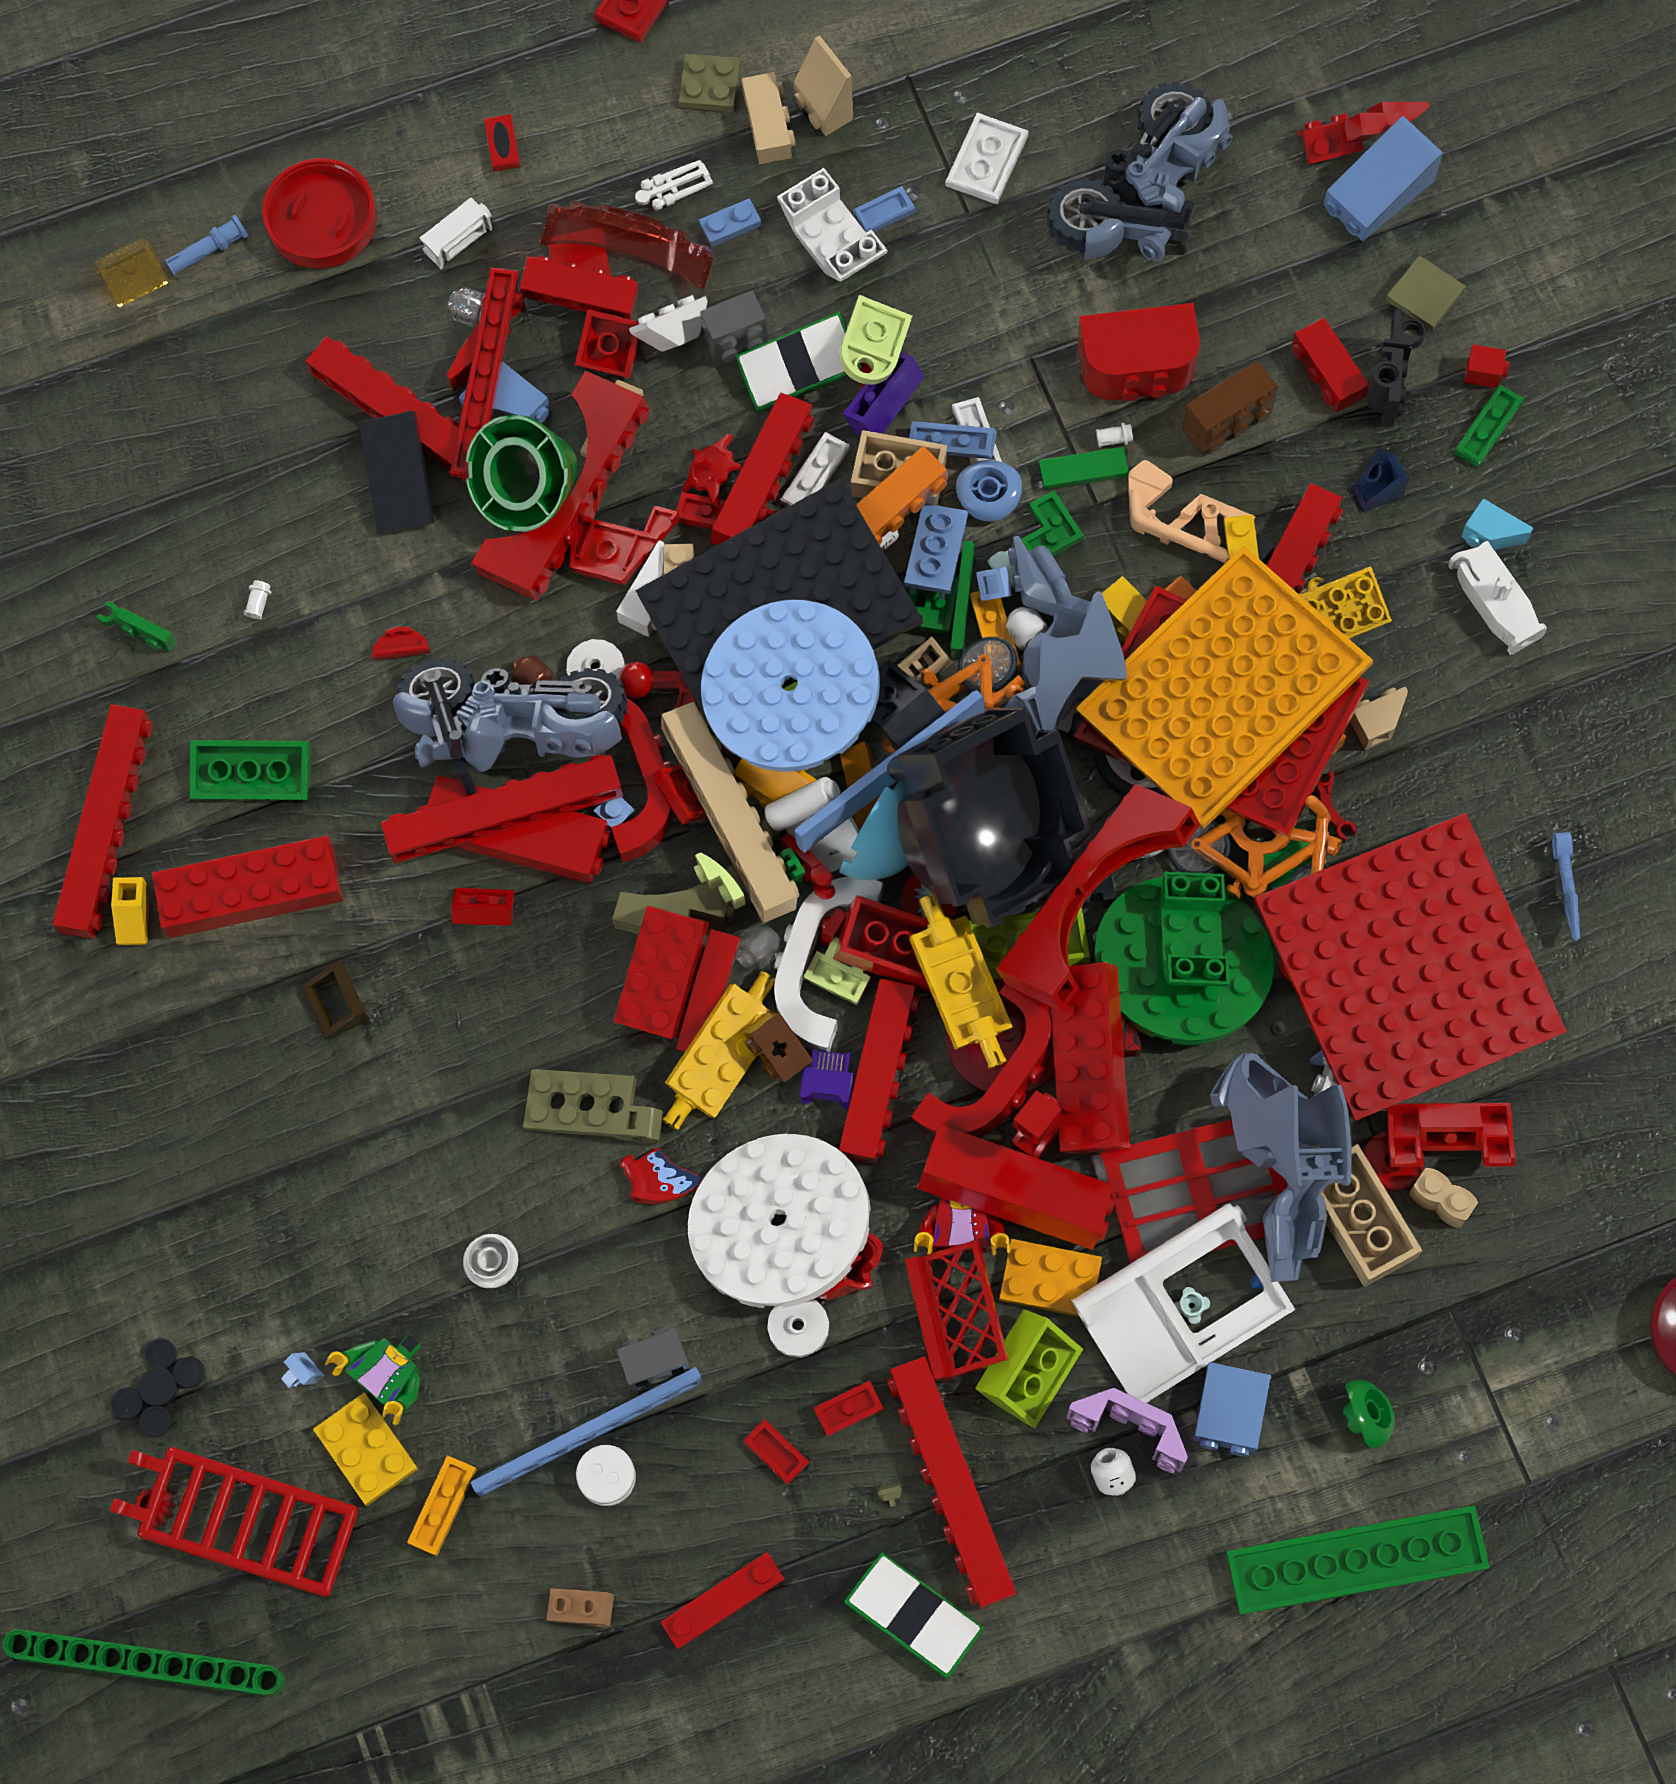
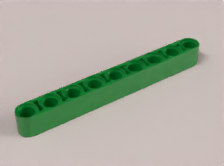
[3,1629,286,1697]

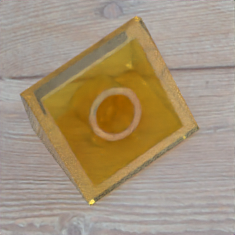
[94,237,169,307]

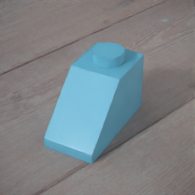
[1461,499,1533,550]

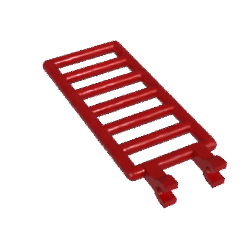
[110,1447,358,1597]

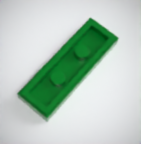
[1454,384,1524,468]
[1039,447,1129,490]

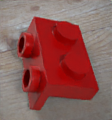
[1297,113,1364,164]

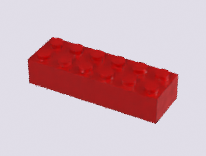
[152,835,344,939]
[1051,962,1131,1154]

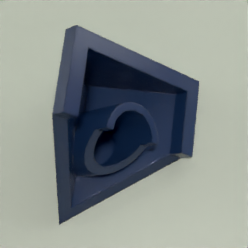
[1351,448,1409,511]

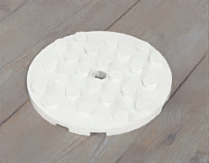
[688,1134,871,1308]

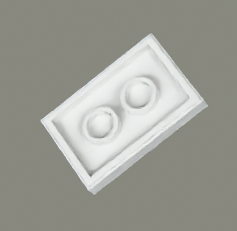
[945,113,1028,204]

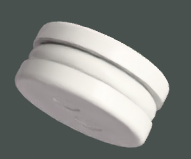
[576,1445,636,1506]

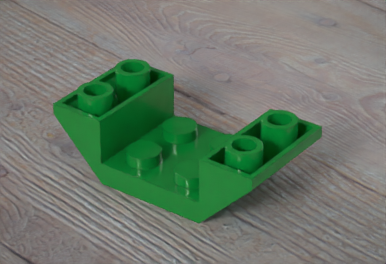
[1159,872,1230,987]

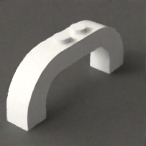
[774,877,884,1052]

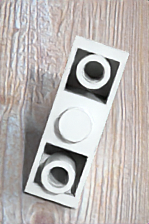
[629,295,708,352]

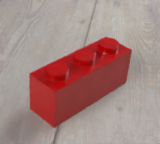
[1292,318,1369,413]

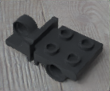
[1366,309,1425,427]

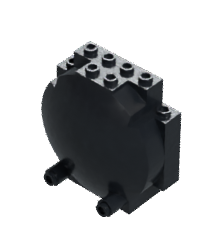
[887,707,1091,928]

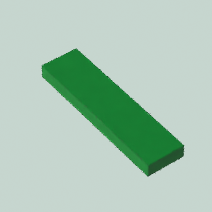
[950,541,975,660]

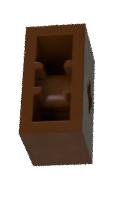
[743,1010,813,1083]

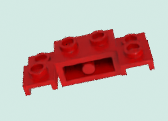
[1385,1103,1516,1168]

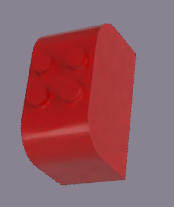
[1077,303,1200,401]

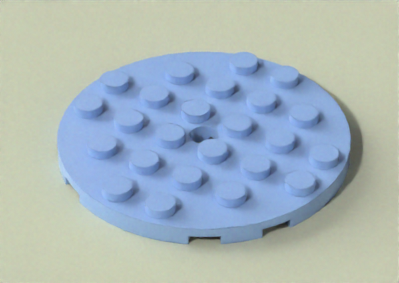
[701,600,880,772]

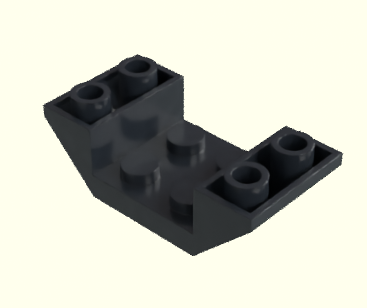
[870,659,946,751]

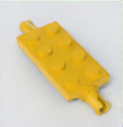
[909,894,1013,1069]
[662,971,775,1131]

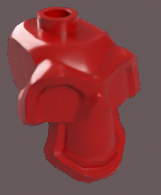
[819,1233,883,1300]

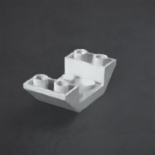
[777,168,887,282]

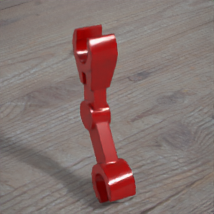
[1316,770,1356,843]

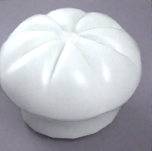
[463,1234,518,1288]

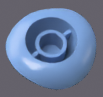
[956,460,1022,522]

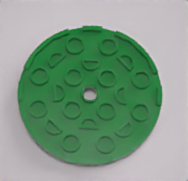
[1093,877,1274,1045]

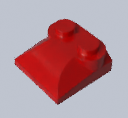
[575,309,642,378]

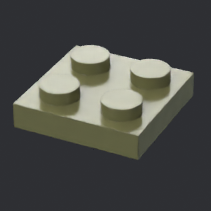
[679,54,740,112]

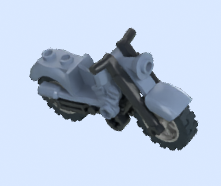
[1047,82,1233,262]
[393,658,628,795]

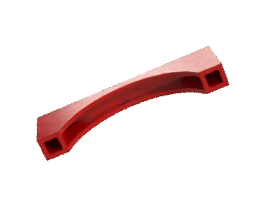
[471,371,650,601]
[996,784,1201,1012]

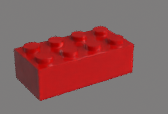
[833,895,931,993]
[614,905,710,1039]

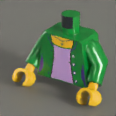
[325,1334,422,1425]

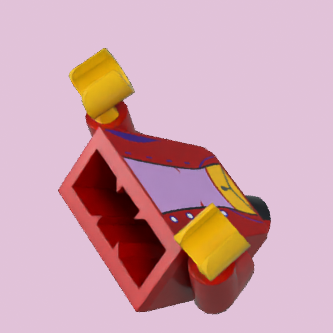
[914,1198,1010,1255]

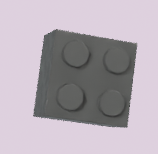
[700,290,768,365]
[616,1327,691,1396]

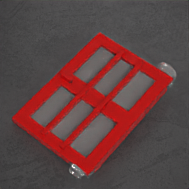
[1090,1119,1288,1264]

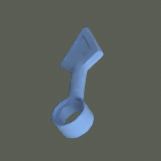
[1552,832,1580,941]

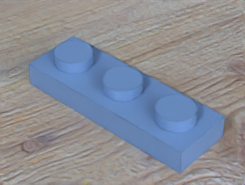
[909,421,997,459]

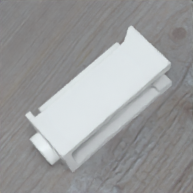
[420,197,492,269]

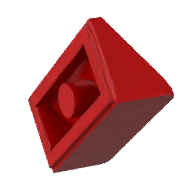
[451,888,514,926]

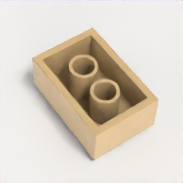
[851,430,947,509]

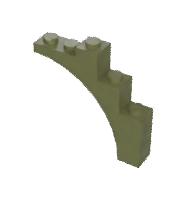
[612,816,783,934]

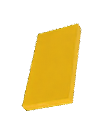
[1299,566,1392,638]

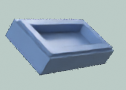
[853,186,915,232]

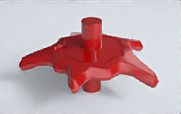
[682,434,741,506]

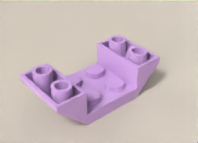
[1067,1388,1188,1473]

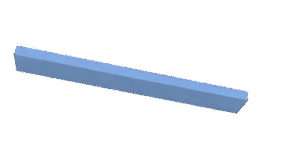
[794,690,985,853]
[471,1367,703,1497]

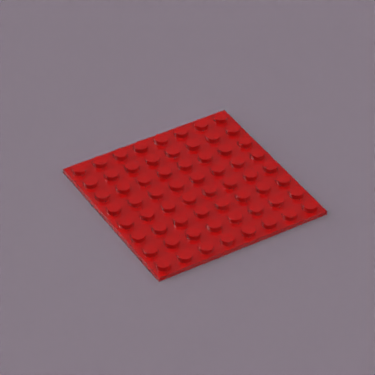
[1254,813,1567,1122]

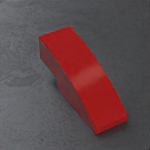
[1344,102,1429,143]

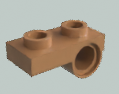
[546,1588,614,1628]

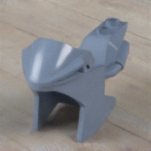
[1005,536,1127,733]
[1210,1053,1352,1282]

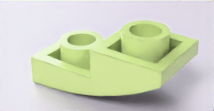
[694,852,746,909]

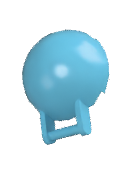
[839,781,909,881]

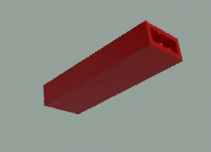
[427,775,612,884]
[917,1124,1116,1250]

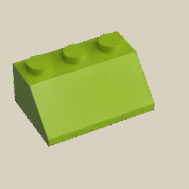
[975,1309,1083,1428]

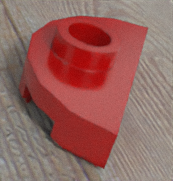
[372,626,431,661]

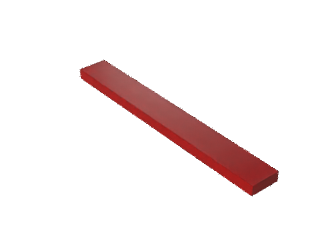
[450,267,519,479]

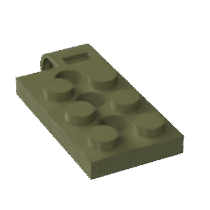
[523,1069,663,1144]

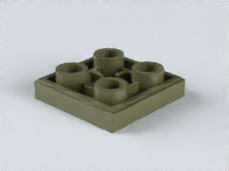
[1386,255,1466,331]

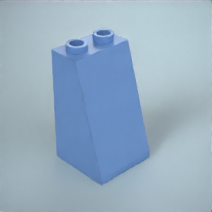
[1324,116,1443,241]

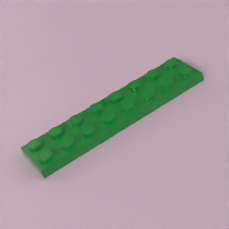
[1226,1505,1490,1616]

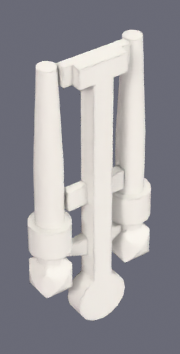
[635,160,713,211]

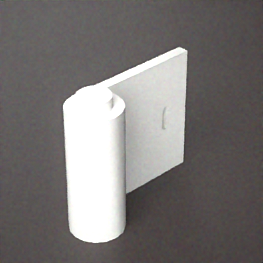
[765,777,859,872]

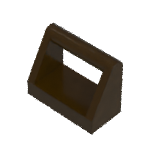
[301,960,370,1039]

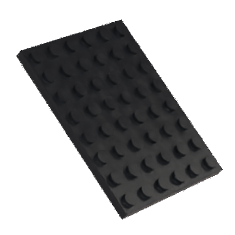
[635,478,924,737]

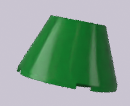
[466,415,578,532]

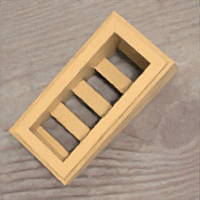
[897,636,953,685]

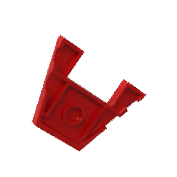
[570,496,680,586]

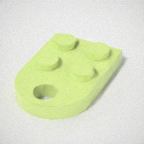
[839,295,912,385]

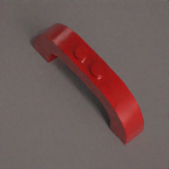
[600,697,674,863]
[911,984,1053,1137]

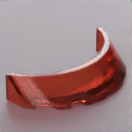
[540,201,713,289]

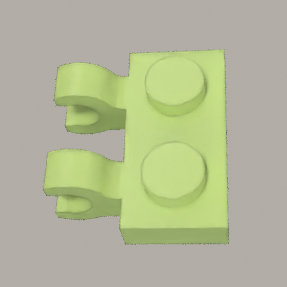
[803,937,871,1006]

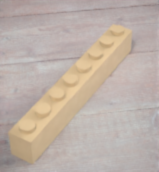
[661,702,799,923]

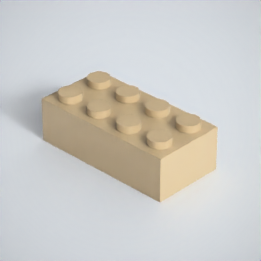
[1321,1144,1422,1287]

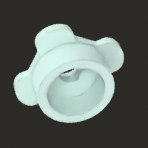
[1174,1287,1210,1324]

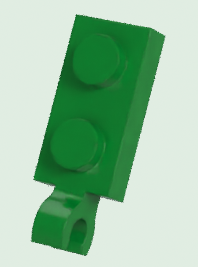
[97,601,176,653]

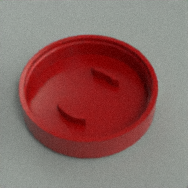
[262,158,377,269]

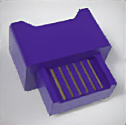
[799,1049,855,1109]

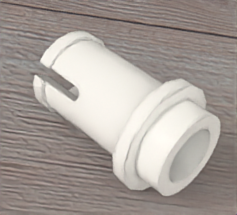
[1096,422,1133,448]
[244,580,272,619]

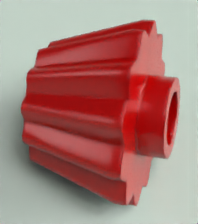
[135,1485,176,1529]

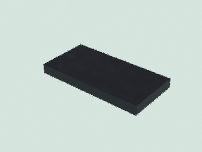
[359,410,435,535]

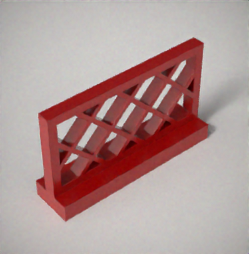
[905,1240,1009,1382]

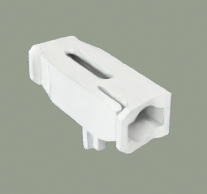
[1448,541,1547,655]

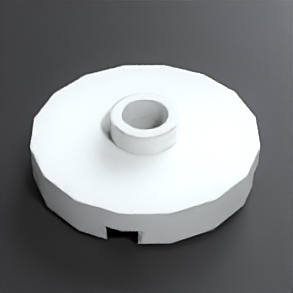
[566,639,625,680]
[767,1299,829,1358]

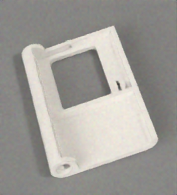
[1071,1203,1295,1403]

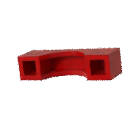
[1011,1090,1062,1159]

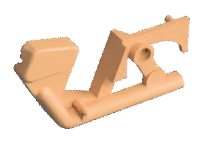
[1128,460,1255,563]

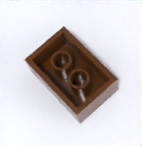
[1183,360,1278,455]

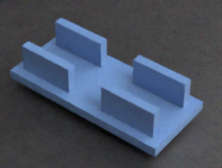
[904,504,968,600]

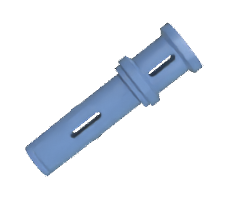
[165,215,248,276]

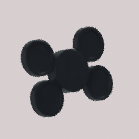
[111,1338,205,1438]

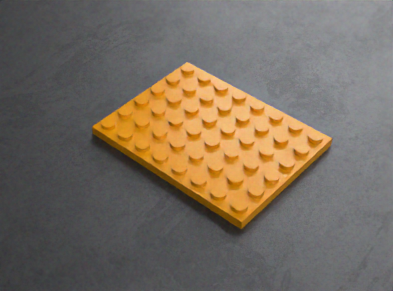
[1076,546,1373,829]

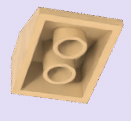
[793,35,853,136]

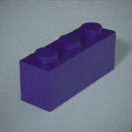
[843,352,925,436]

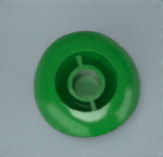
[1343,1379,1395,1449]

